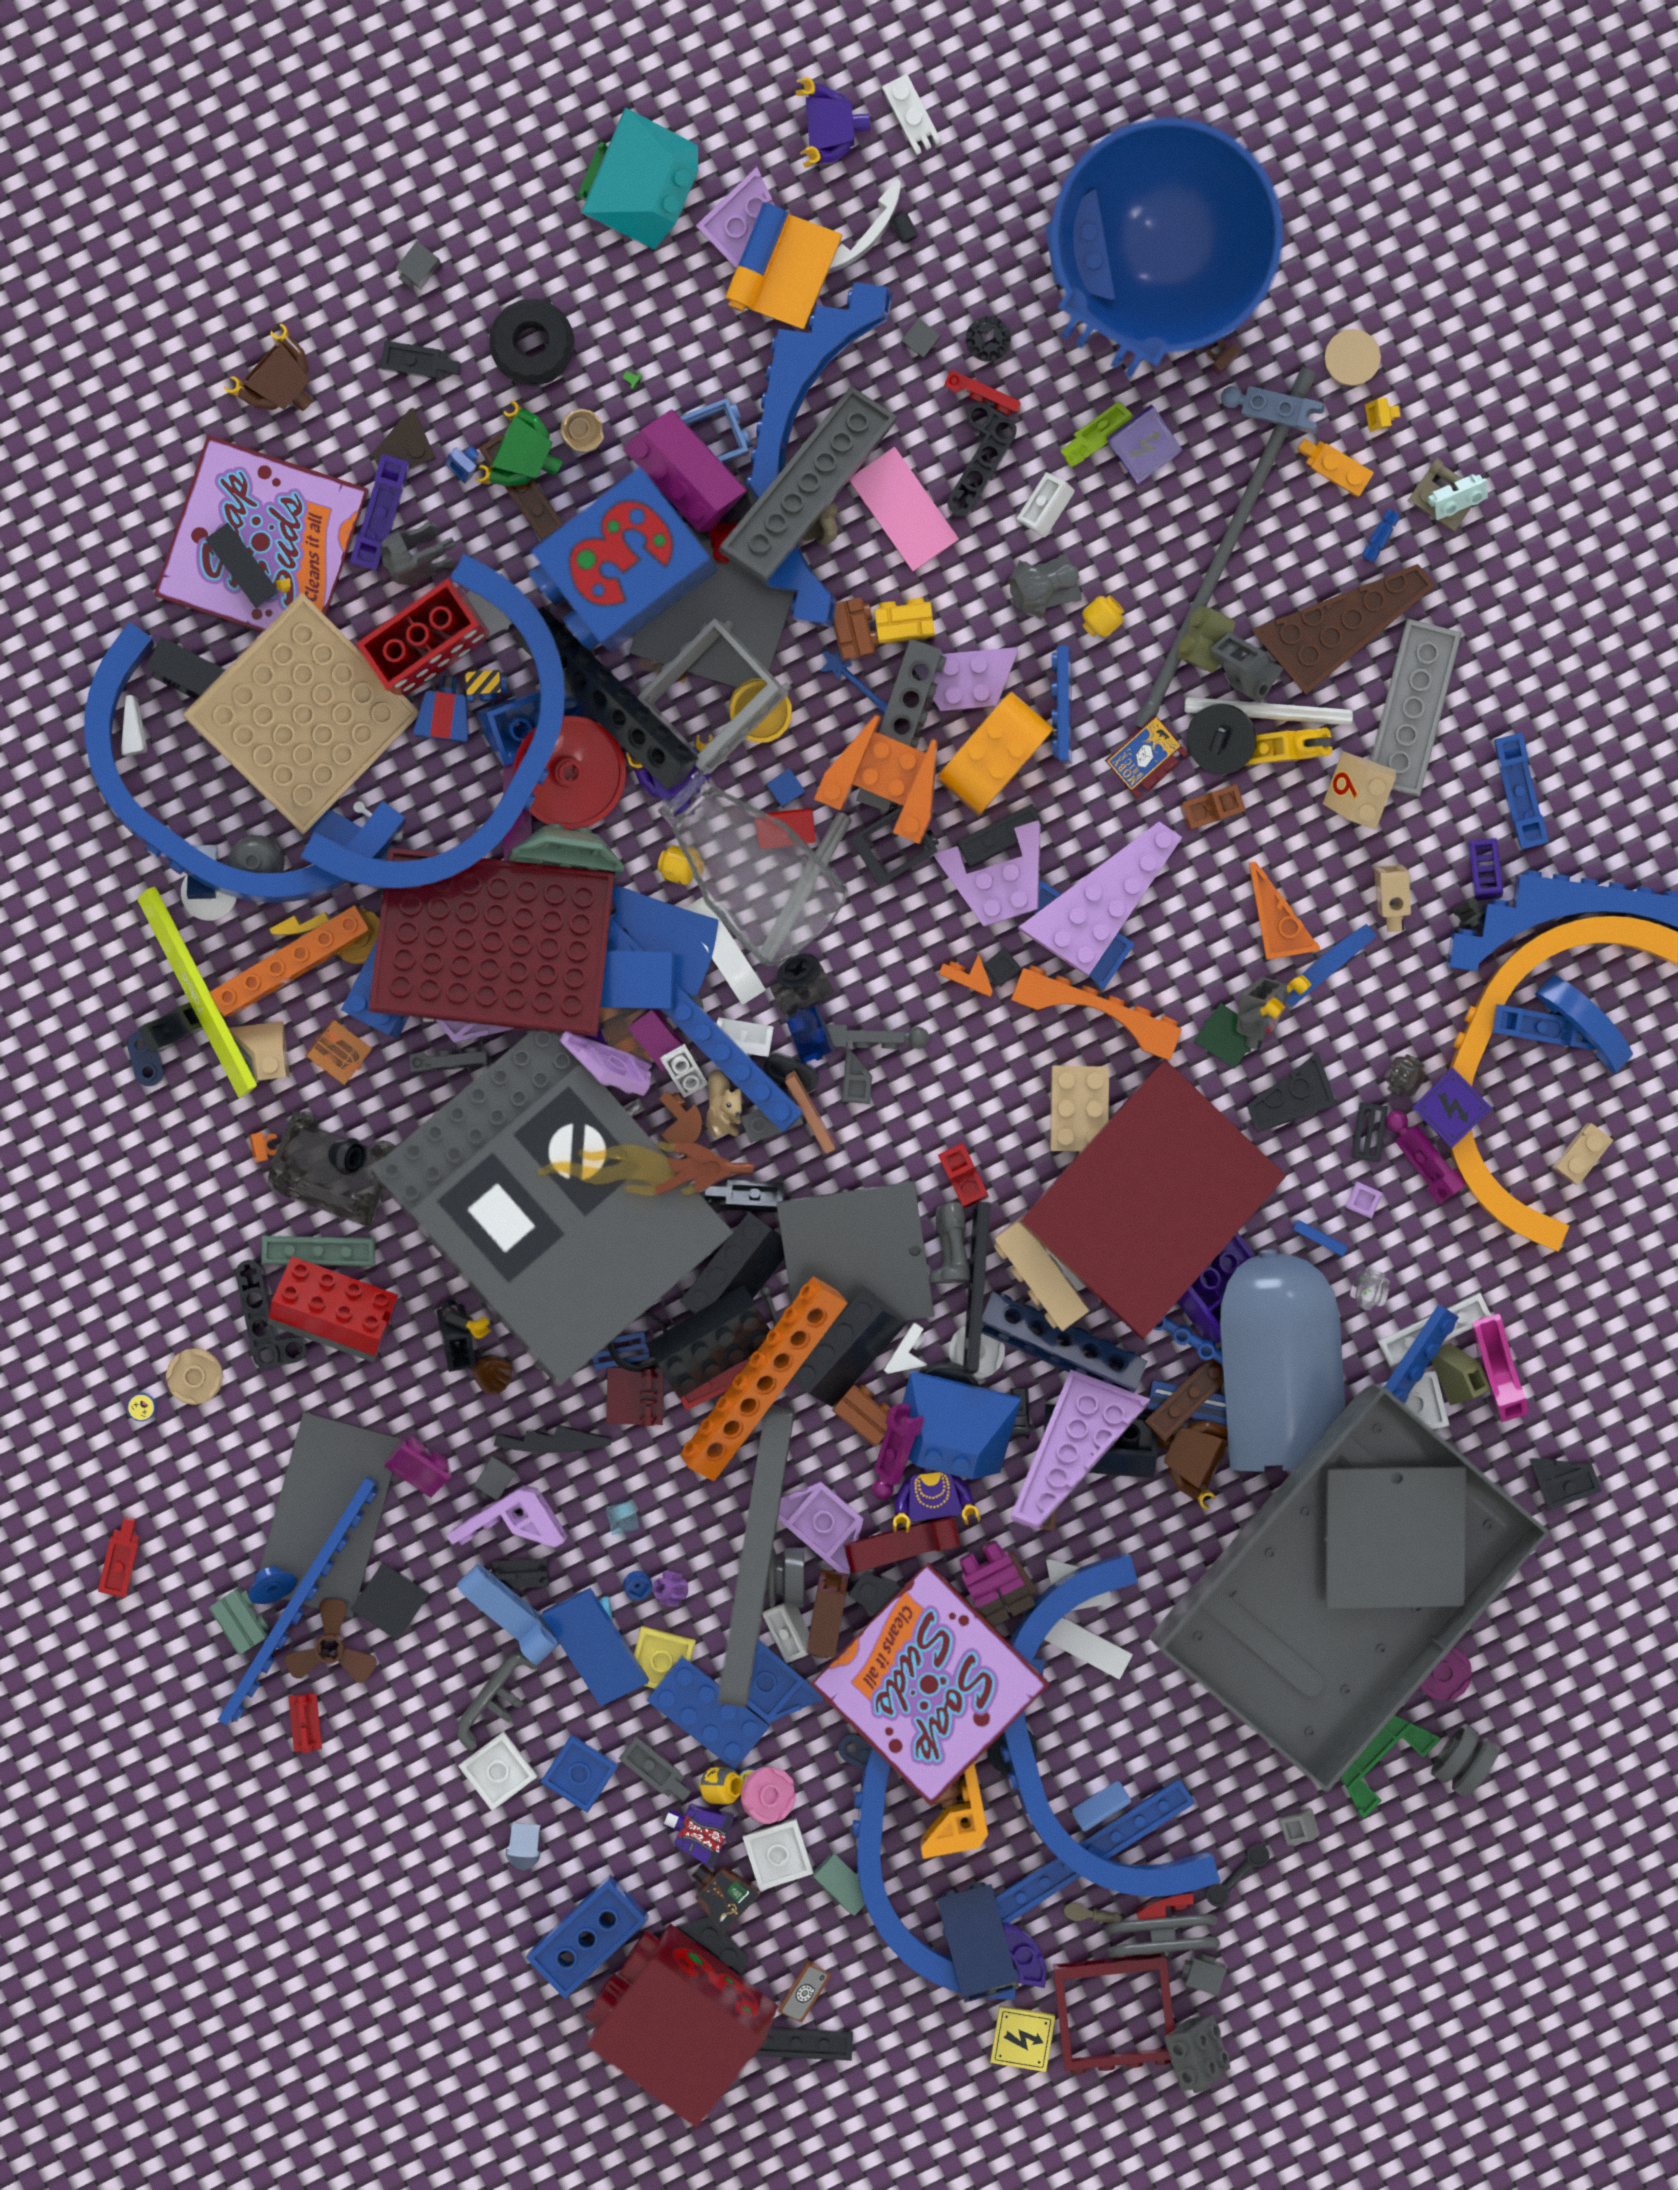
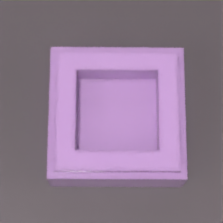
[1345,1181,1382,1219]

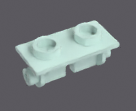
[1427,474,1488,520]

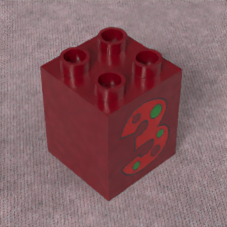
[584,1923,779,2129]

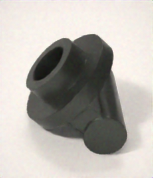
[1453,898,1485,929]

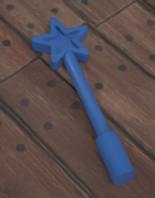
[821,650,897,724]

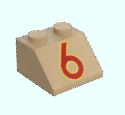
[1323,751,1396,830]

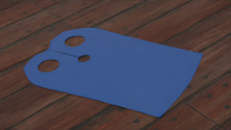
[612,886,719,996]

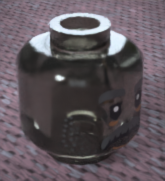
[1384,1054,1426,1098]

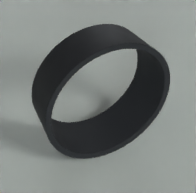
[607,1311,667,1373]

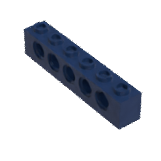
[981,1292,1148,1393]

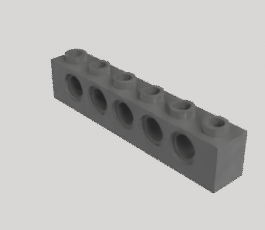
[856,639,947,812]

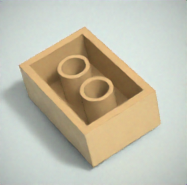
[1050,1066,1109,1151]

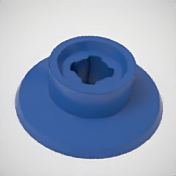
[248,1566,297,1604]

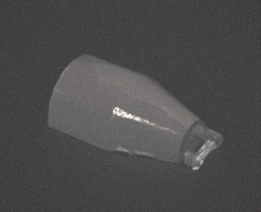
[657,770,848,966]

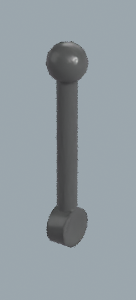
[761,1286,779,1326]

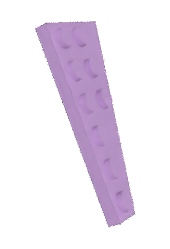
[1018,822,1182,977]

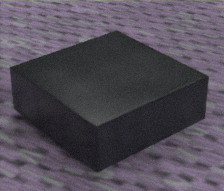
[983,947,1022,987]

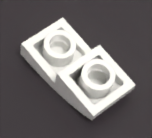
[660,1044,708,1098]

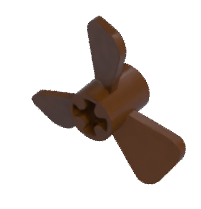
[284,1598,377,1683]

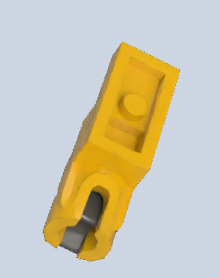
[1245,728,1333,766]

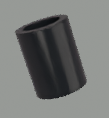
[890,212,919,245]

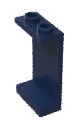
[937,1882,1019,2003]

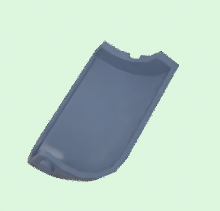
[1220,1249,1345,1472]

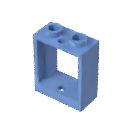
[680,398,752,464]

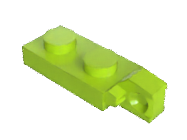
[1061,401,1133,467]

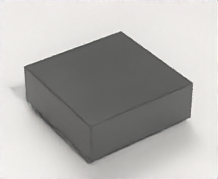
[901,318,941,359]

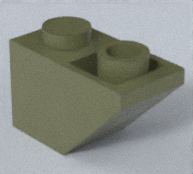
[1431,1343,1491,1406]

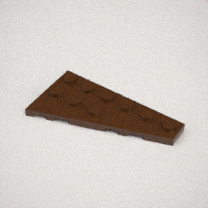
[1251,564,1436,695]

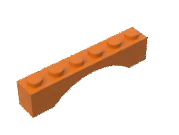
[1011,965,1182,1061]

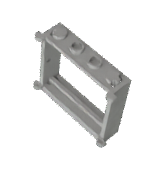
[637,618,791,775]

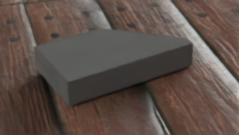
[842,1050,872,1104]

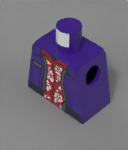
[663,1804,734,1868]

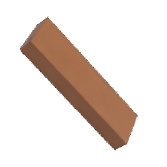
[785,1071,835,1154]

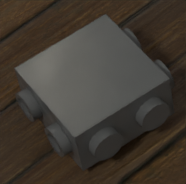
[1164,2014,1231,2093]

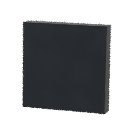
[351,1562,430,1640]

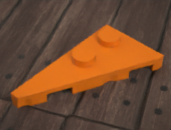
[1248,862,1320,960]

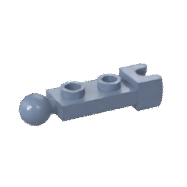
[1221,386,1325,434]

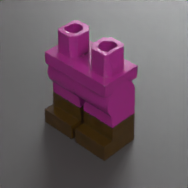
[959,1541,1036,1627]

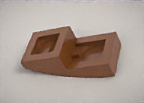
[1179,784,1246,831]

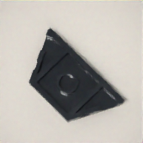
[652,1915,749,1977]

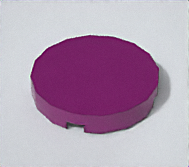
[1419,1646,1472,1701]

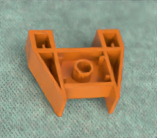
[814,715,938,844]

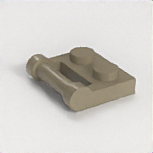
[1407,458,1473,533]

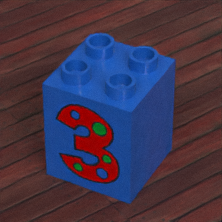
[528,467,718,653]

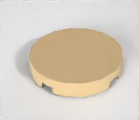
[1324,329,1381,386]
[166,1348,223,1405]

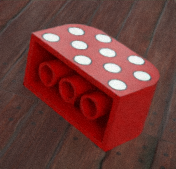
[356,578,490,695]

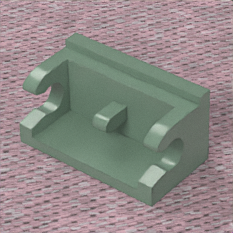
[810,1854,865,1916]

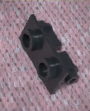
[490,1558,549,1589]

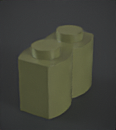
[1177,605,1235,673]

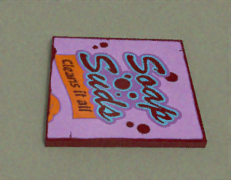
[154,435,369,632]
[810,1562,1051,1806]

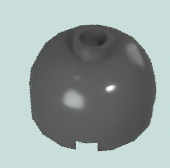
[228,835,285,874]

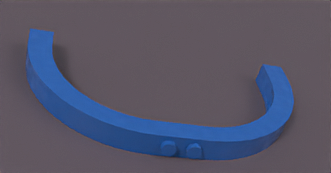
[301,554,565,888]
[84,622,406,903]
[1000,1553,1220,1897]
[852,1656,1045,2000]

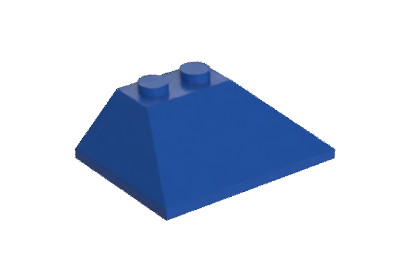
[902,1371,1021,1479]

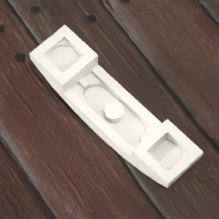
[828,178,901,274]
[684,895,766,1005]

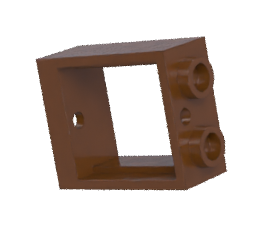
[807,1569,848,1659]

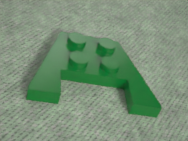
[1341,1715,1441,1818]

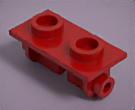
[288,1693,322,1753]

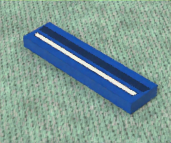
[1147,1380,1227,1425]

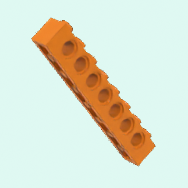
[680,1276,847,1481]

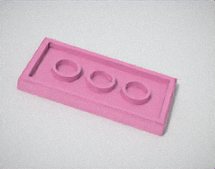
[849,446,959,572]

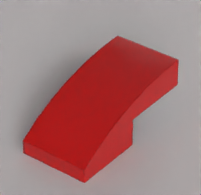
[938,1143,989,1209]

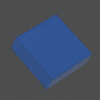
[766,768,805,808]

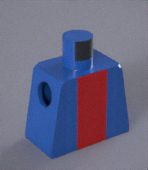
[413,676,470,743]

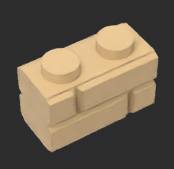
[1552,1123,1613,1185]

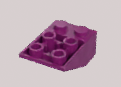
[384,1435,451,1498]

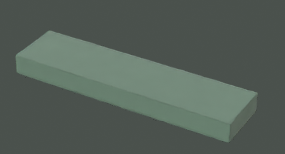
[261,1236,376,1267]

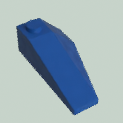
[476,690,586,766]

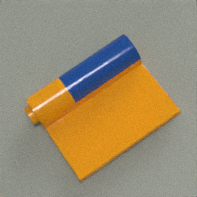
[725,202,843,330]

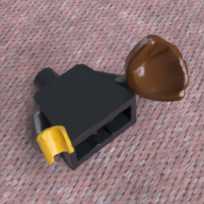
[436,1300,513,1394]

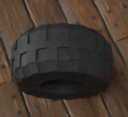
[489,299,575,386]

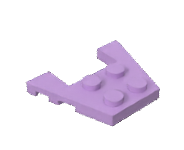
[934,820,1041,927]

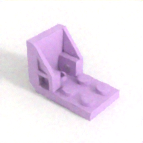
[446,1485,568,1547]

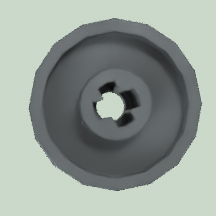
[1431,1724,1500,1798]

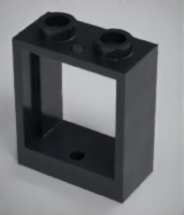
[850,806,939,887]

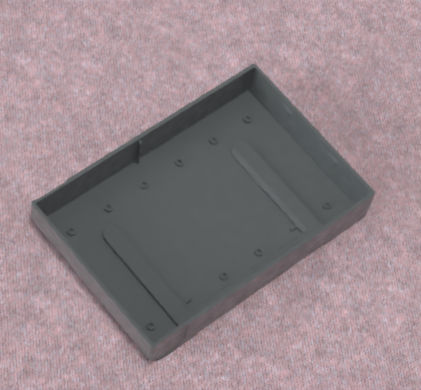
[1149,1384,1550,1791]

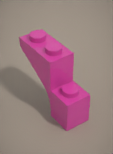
[1472,1314,1528,1423]

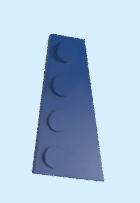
[1032,881,1135,991]

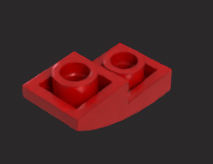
[1136,1891,1194,1920]

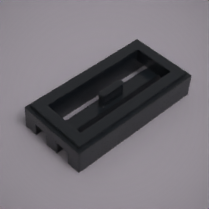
[1351,1102,1388,1162]

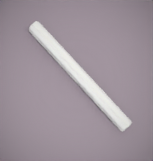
[1184,697,1353,726]

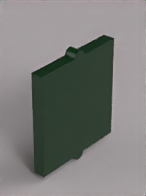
[1194,1003,1251,1069]

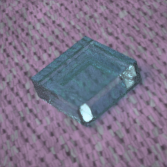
[606,1500,640,1535]

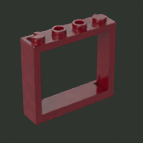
[1053,1952,1174,2074]

